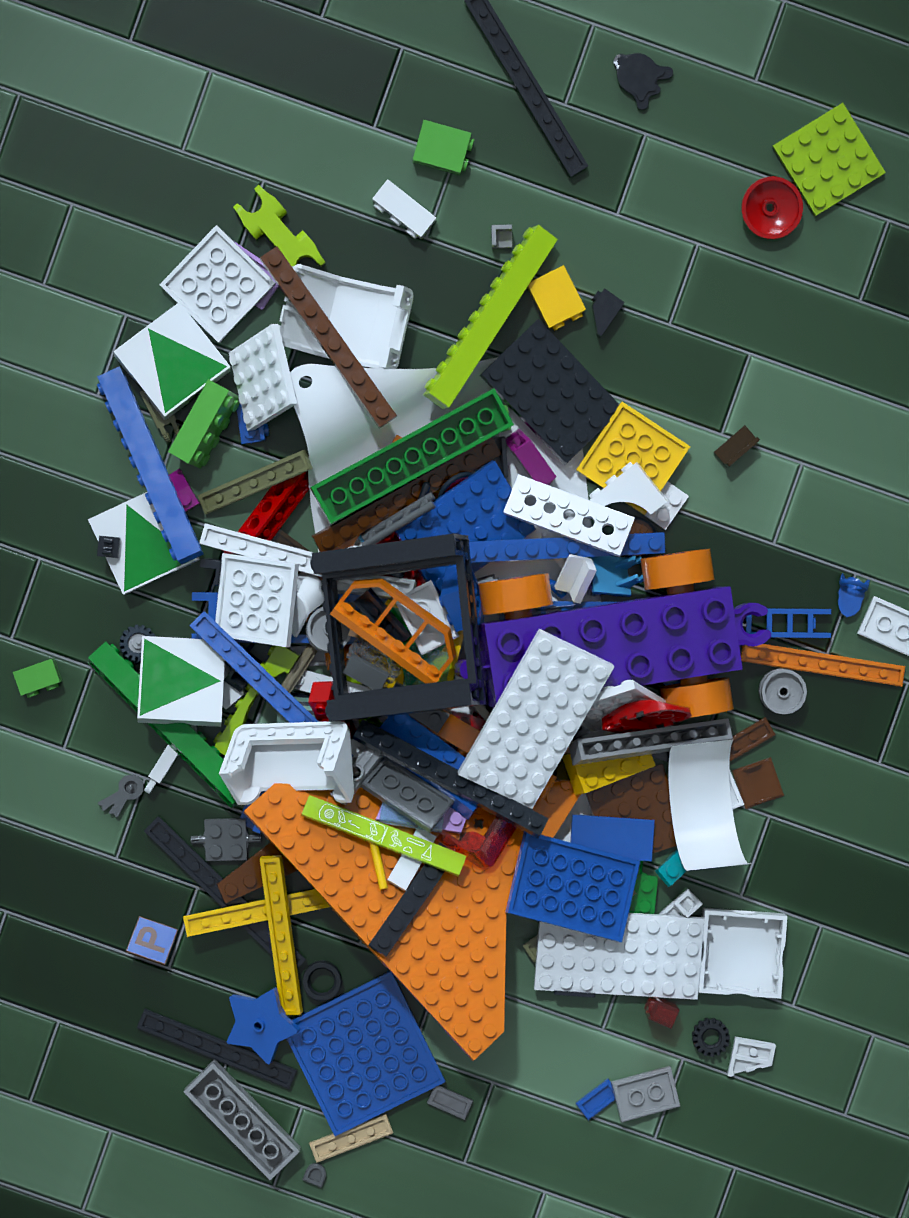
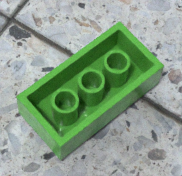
[168,379,240,469]

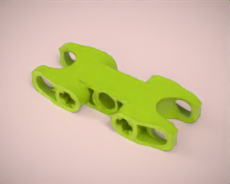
[233,185,325,267]

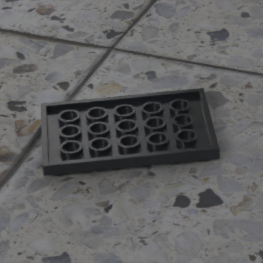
[480,319,623,465]

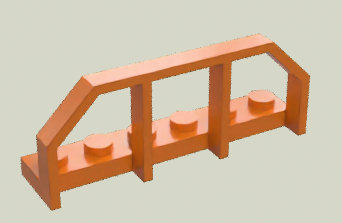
[330,578,456,684]

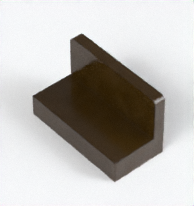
[713,425,760,468]

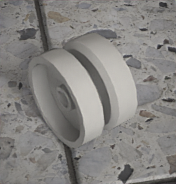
[306,607,351,653]
[758,668,807,714]

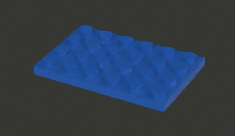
[395,460,536,596]
[505,831,640,942]

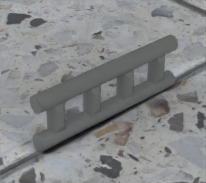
[361,492,436,546]

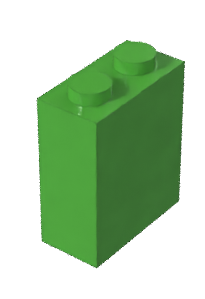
[413,120,474,175]

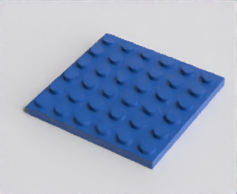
[286,971,446,1136]

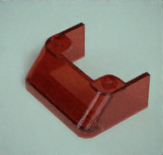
[436,806,527,869]

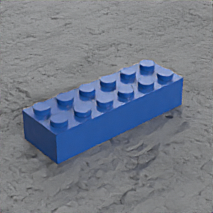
[379,714,478,820]

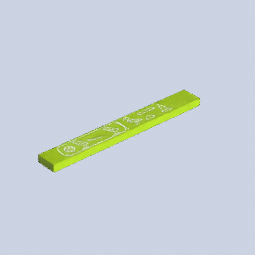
[301,795,466,877]

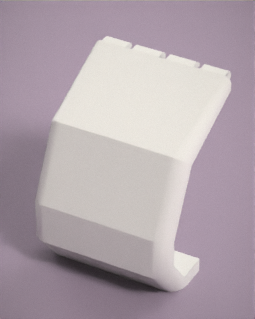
[279,264,413,369]

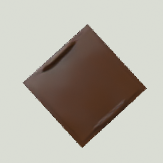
[732,757,784,809]

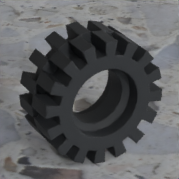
[692,1017,730,1057]

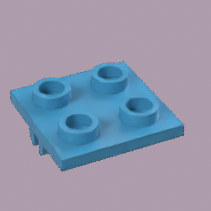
[588,555,643,597]

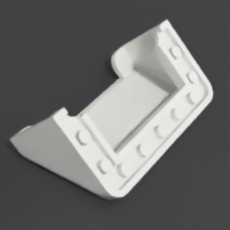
[219,721,354,805]

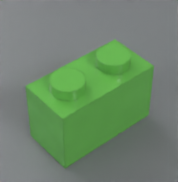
[13,658,62,698]

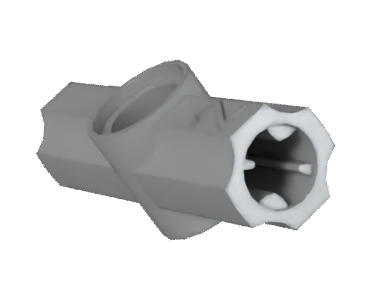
[330,746,383,806]

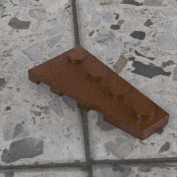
[216,842,298,903]

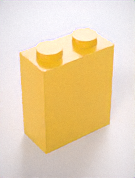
[527,265,586,331]

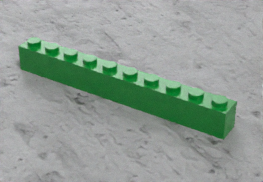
[87,642,237,808]

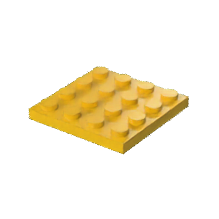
[576,402,691,516]

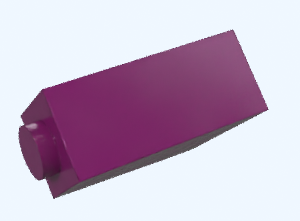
[506,429,557,486]

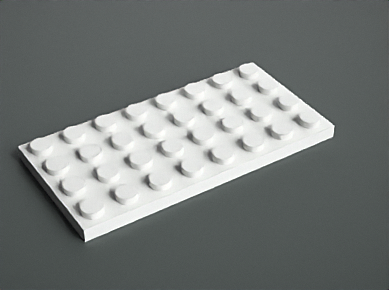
[458,629,614,809]
[534,913,704,1000]

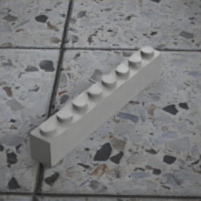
[569,719,733,765]

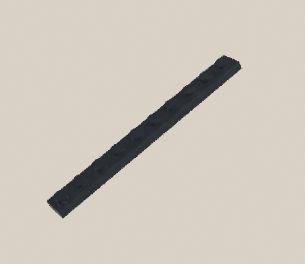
[464,0,588,178]
[352,719,549,838]
[144,816,306,968]

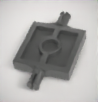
[191,818,261,861]

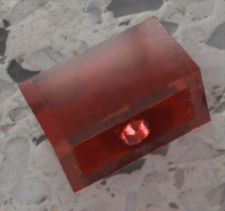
[644,997,680,1029]

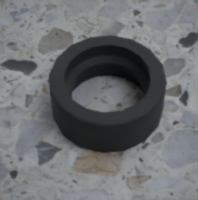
[302,960,342,1001]

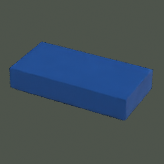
[576,1078,615,1120]

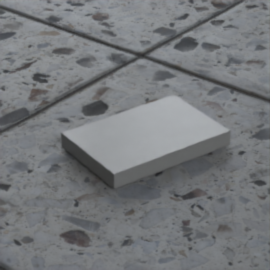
[611,1066,680,1122]

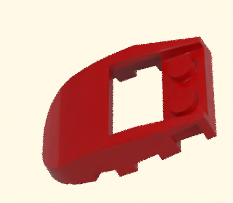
[602,700,692,734]

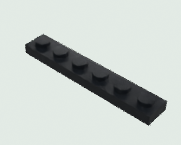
[368,842,451,957]

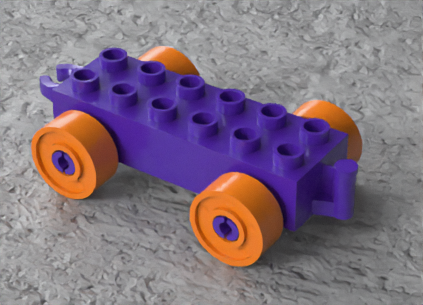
[454,549,771,718]

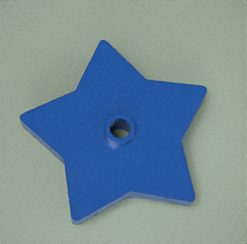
[227,987,300,1064]

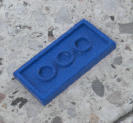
[570,814,655,861]

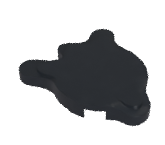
[613,53,673,110]

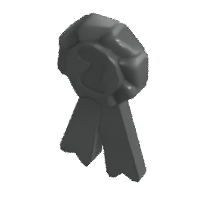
[98,775,144,817]

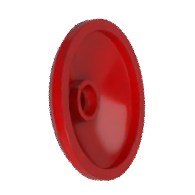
[741,176,803,239]

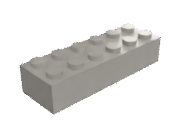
[183,1059,301,1180]

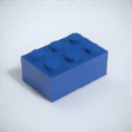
[439,565,482,632]

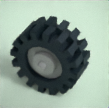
[120,625,155,664]

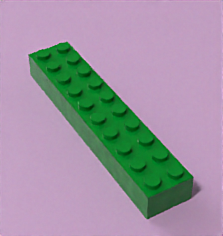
[310,388,514,524]

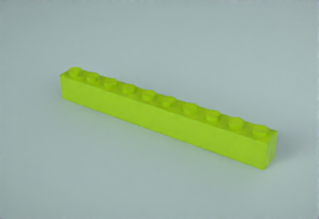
[423,225,558,409]

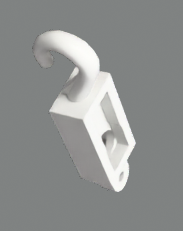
[144,725,197,794]

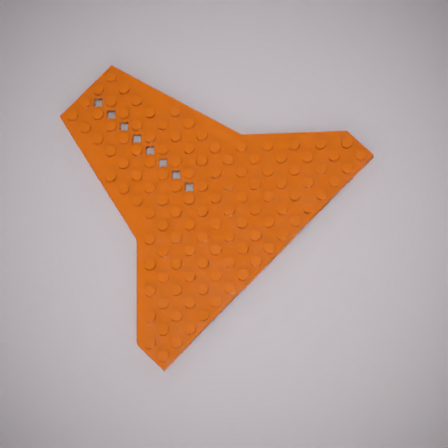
[243,746,581,1061]

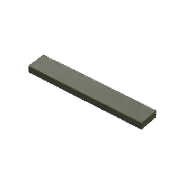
[197,450,313,515]

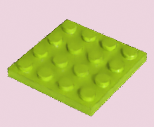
[772,103,886,216]

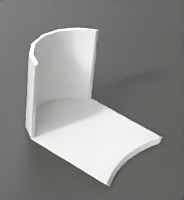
[292,572,325,637]

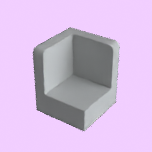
[491,225,512,249]

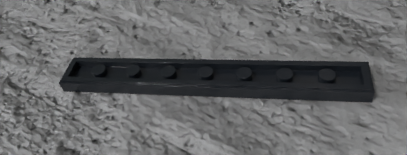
[137,1008,297,1089]

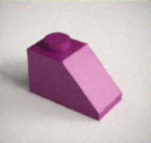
[169,468,201,512]

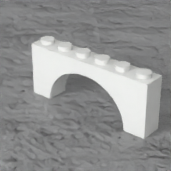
[541,462,668,569]

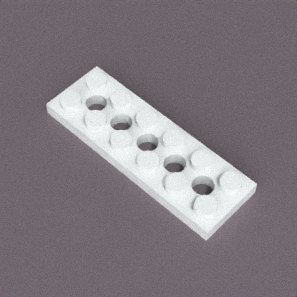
[503,475,635,557]

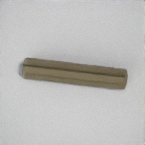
[281,644,317,693]

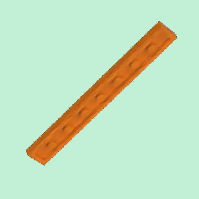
[741,644,905,687]

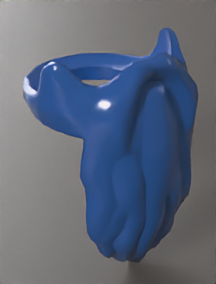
[838,573,870,617]

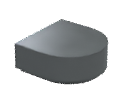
[302,1163,326,1187]

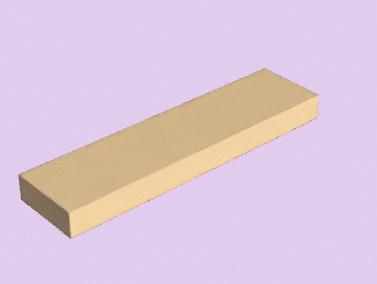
[309,1113,393,1163]

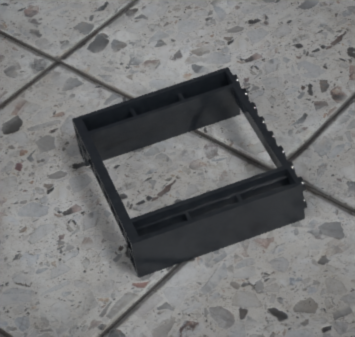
[310,533,486,722]

